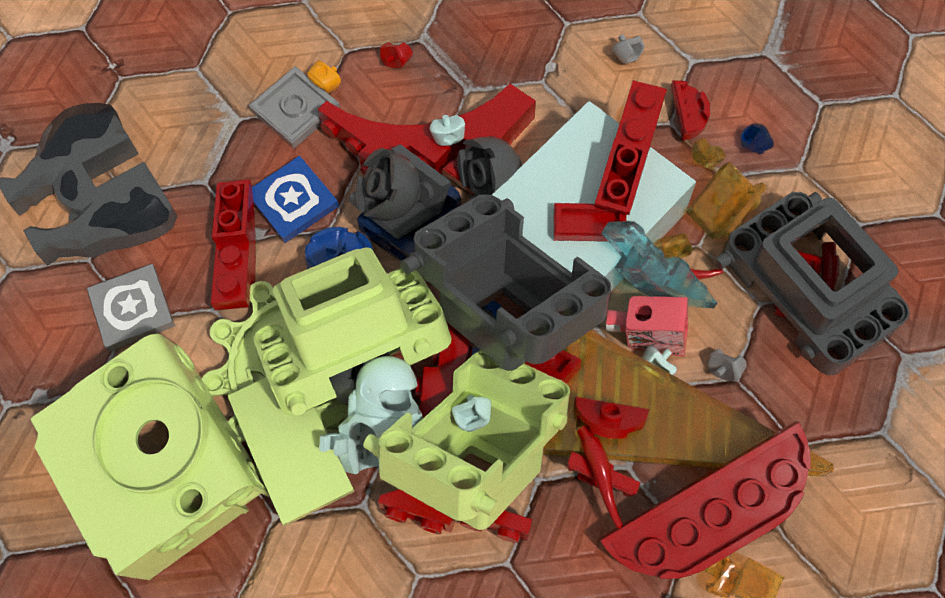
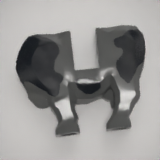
[0,103,178,266]

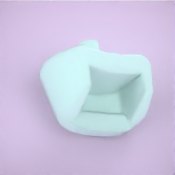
[429,115,465,146]
[639,345,677,382]
[452,395,492,432]

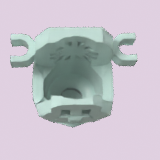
[319,356,423,474]

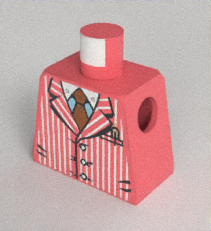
[606,296,689,357]

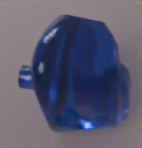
[740,123,774,154]

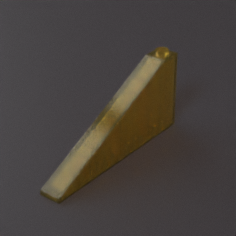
[543,330,834,477]

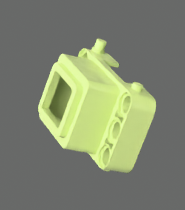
[252,247,452,416]
[363,350,570,530]

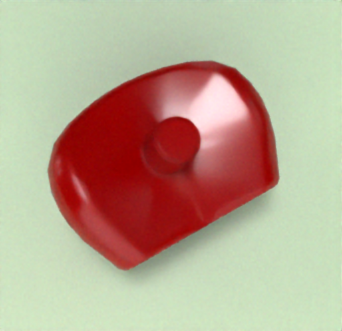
[380,42,413,68]

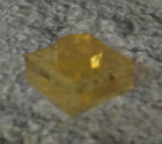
[730,558,785,598]

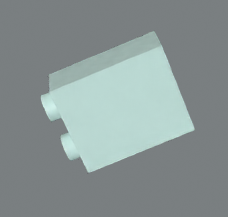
[492,101,696,291]

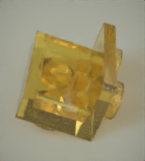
[685,162,767,239]

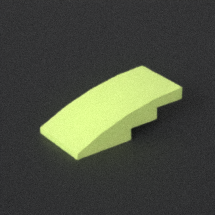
[228,377,355,526]

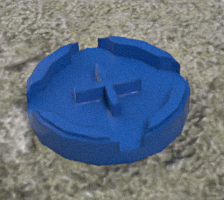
[305,227,374,269]

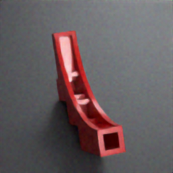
[318,83,536,177]

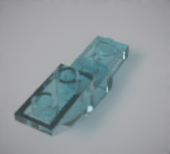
[601,221,717,308]

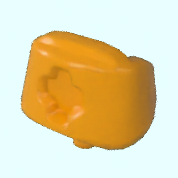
[307,60,341,94]

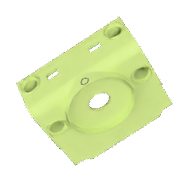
[30,334,270,580]

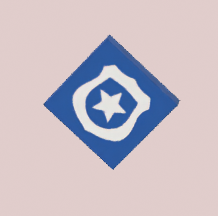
[252,156,339,243]

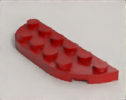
[599,421,811,579]

